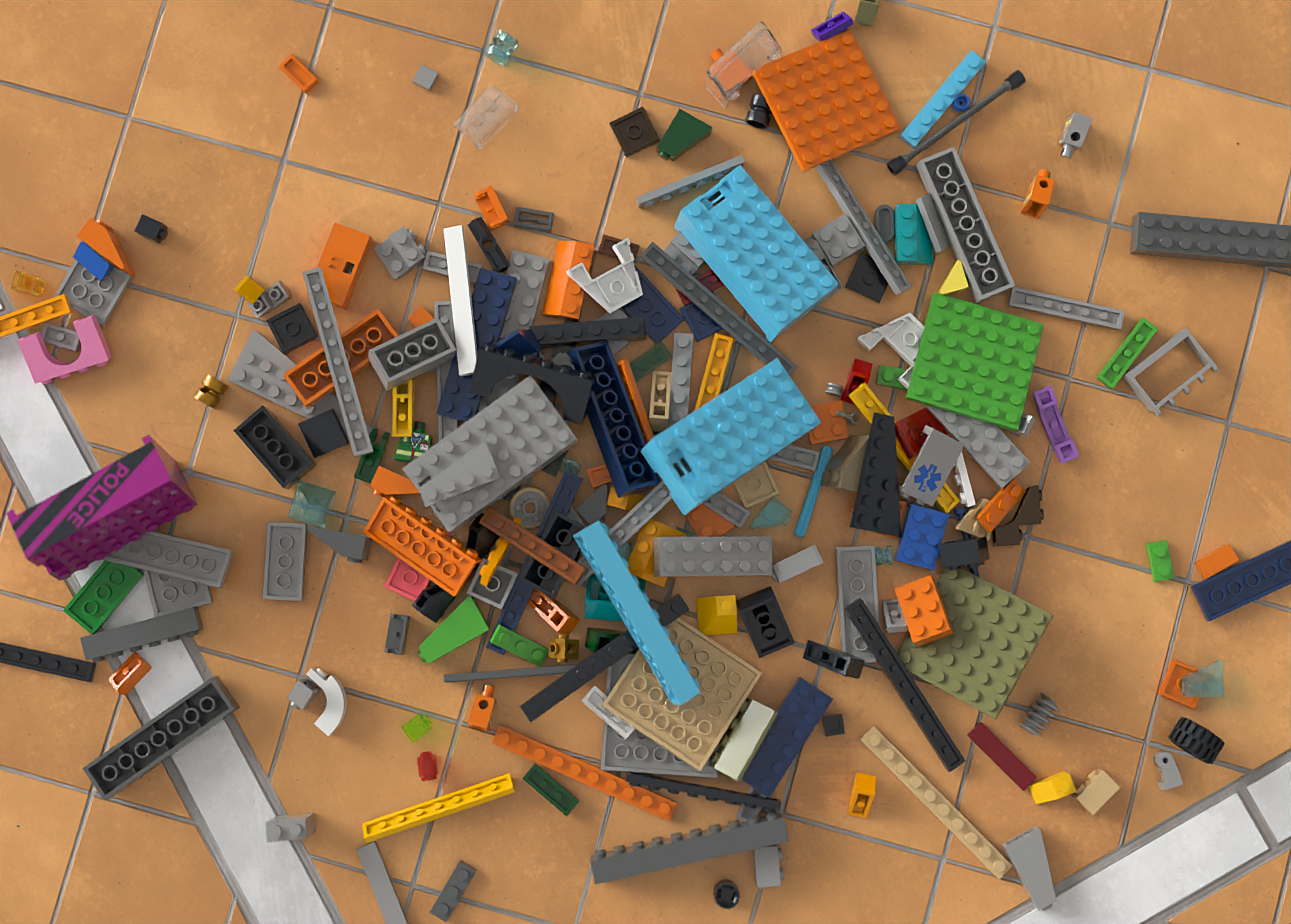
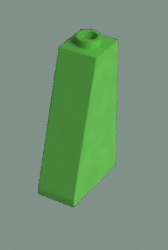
[418,596,490,664]

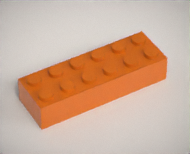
[283,309,398,410]

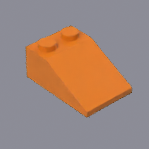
[76,217,135,276]

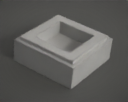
[413,65,439,91]

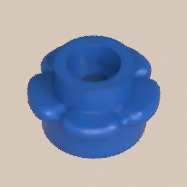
[952,94,971,112]

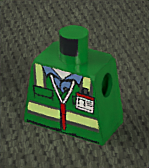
[393,421,432,463]

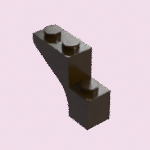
[992,485,1044,547]

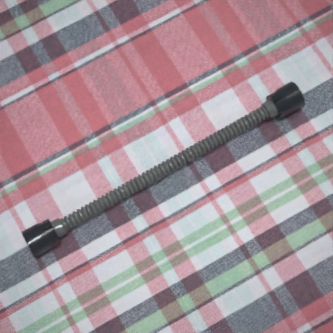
[886,70,1026,176]

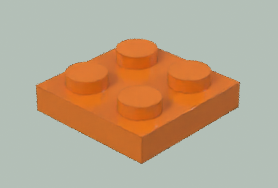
[808,400,849,445]

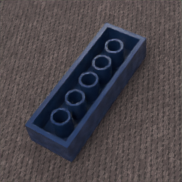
[741,677,833,798]

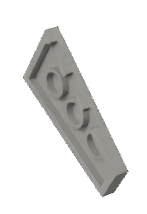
[418,441,501,507]

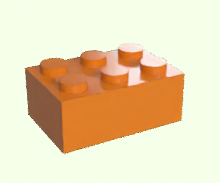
[894,575,954,647]

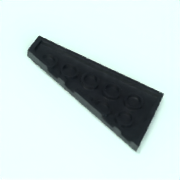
[850,412,901,537]

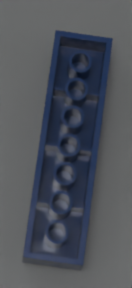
[568,341,660,499]

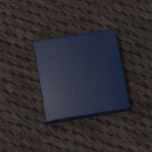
[680,291,723,342]

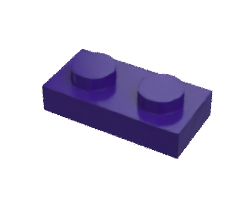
[811,12,853,41]

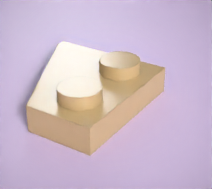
[955,498,992,541]

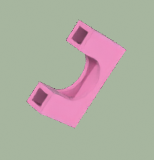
[17,314,112,385]

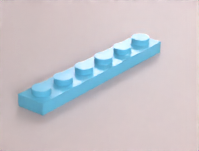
[900,50,986,148]

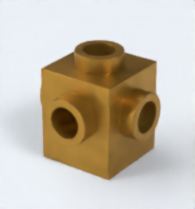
[548,635,579,663]

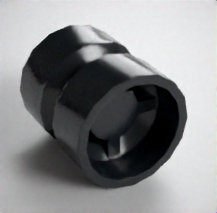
[745,95,772,129]
[713,879,740,909]

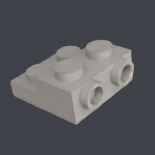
[374,226,427,281]
[664,231,705,276]

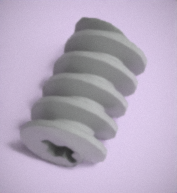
[1018,693,1060,736]

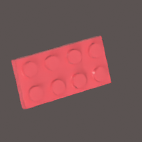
[384,524,453,601]

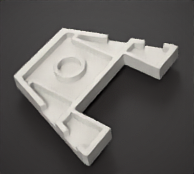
[566,238,643,313]
[857,313,924,389]

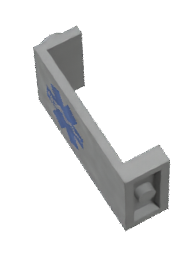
[898,425,965,506]

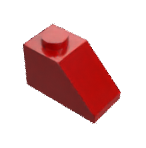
[841,358,873,405]

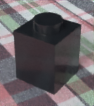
[134,214,168,244]

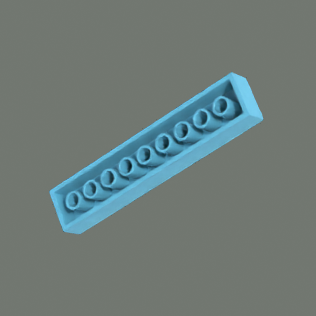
[572,521,701,705]

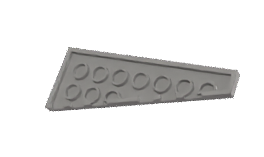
[228,330,373,438]

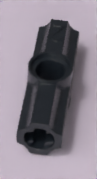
[467,217,511,273]

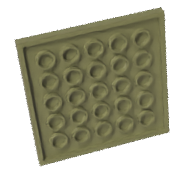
[897,567,1053,719]

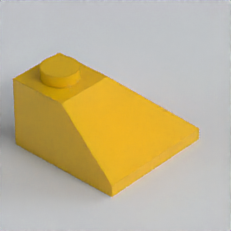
[696,595,737,636]

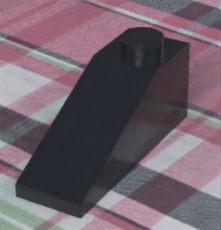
[803,640,865,679]

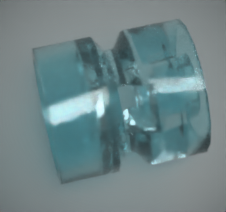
[485,30,518,66]

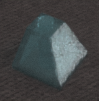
[288,481,336,528]

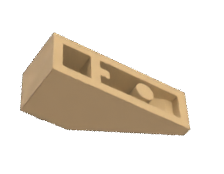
[649,371,672,432]

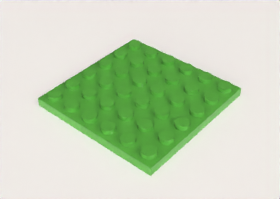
[905,292,1044,432]

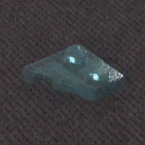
[1182,659,1224,697]

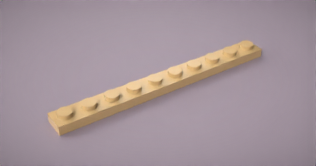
[860,726,1012,879]

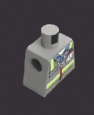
[1059,112,1093,159]

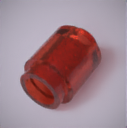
[417,751,438,781]

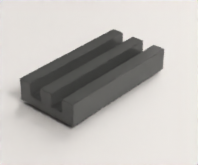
[513,207,554,233]

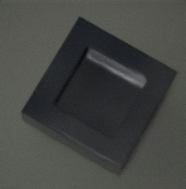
[822,714,845,737]

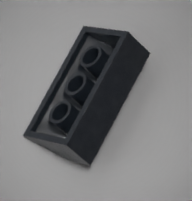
[519,511,586,598]

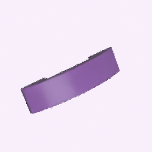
[1032,385,1079,464]

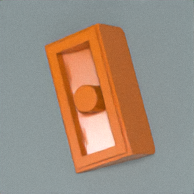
[108,652,152,695]

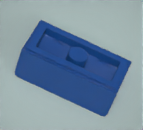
[73,241,114,282]

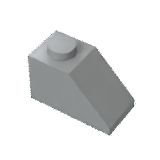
[287,678,321,710]

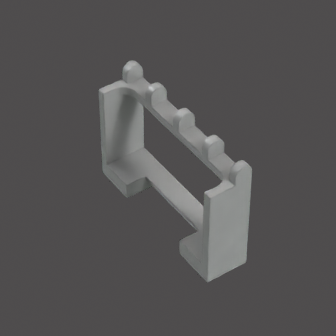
[1122,328,1219,417]

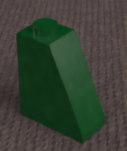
[657,109,712,161]

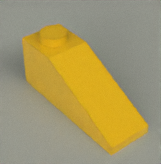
[392,379,415,437]

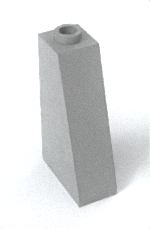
[1001,826,1056,911]

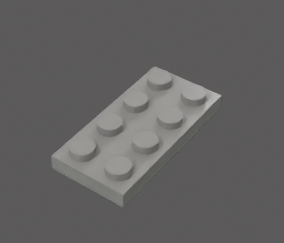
[263,522,307,601]

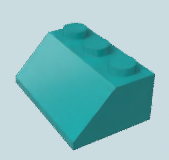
[894,204,933,265]
[584,575,646,621]

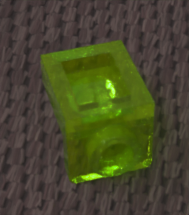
[401,713,432,743]

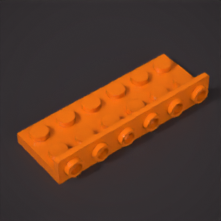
[363,495,482,597]

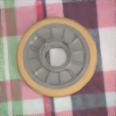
[509,487,550,529]

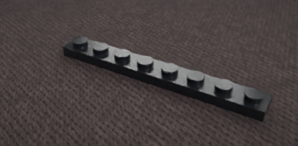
[626,772,782,812]

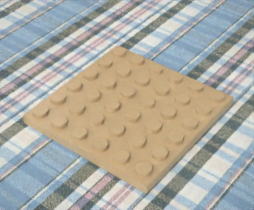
[602,618,762,772]

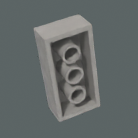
[368,318,457,390]

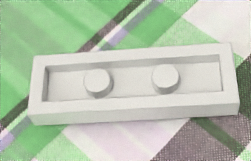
[953,451,976,507]
[581,685,635,739]

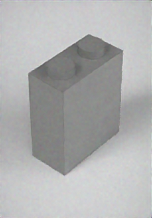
[265,813,316,842]

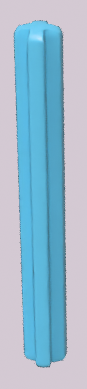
[794,446,833,538]

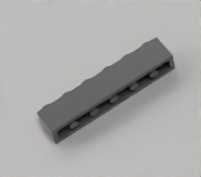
[80,607,204,663]

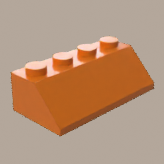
[542,241,595,322]

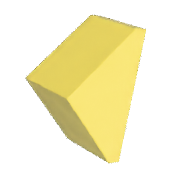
[938,260,968,295]

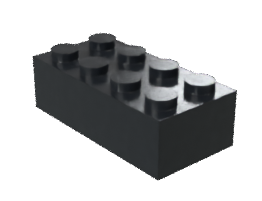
[233,405,317,490]

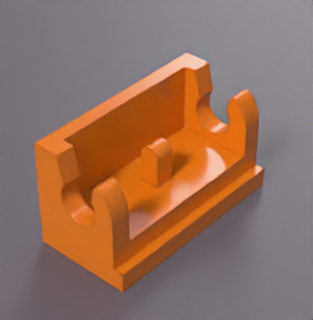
[474,185,509,232]

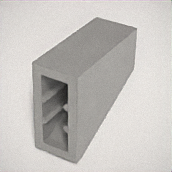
[771,545,823,583]

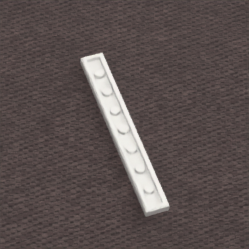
[444,225,478,376]

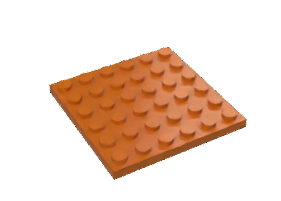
[752,29,901,172]

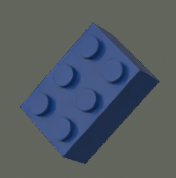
[894,504,949,571]

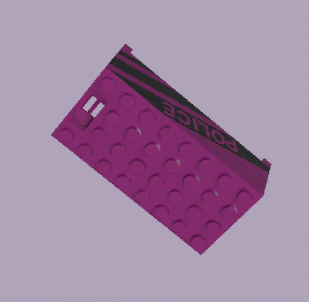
[6,435,198,581]

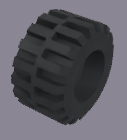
[1168,717,1225,764]

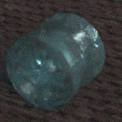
[875,545,893,566]

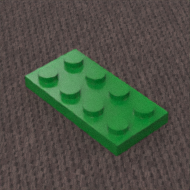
[63,561,144,635]

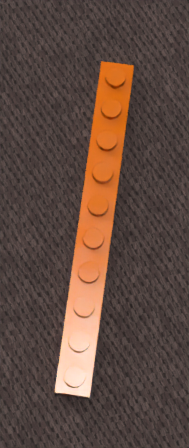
[492,724,677,821]

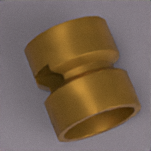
[193,374,229,409]

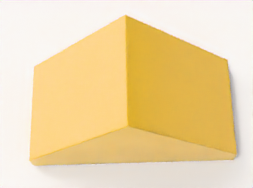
[234,275,265,305]

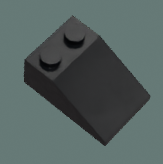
[736,586,795,658]

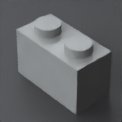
[753,844,784,888]

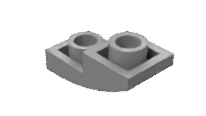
[247,281,292,319]

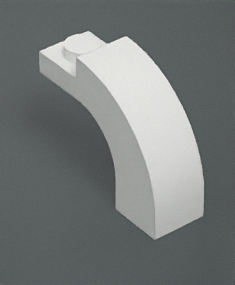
[306,668,347,737]

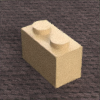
[1072,769,1120,815]

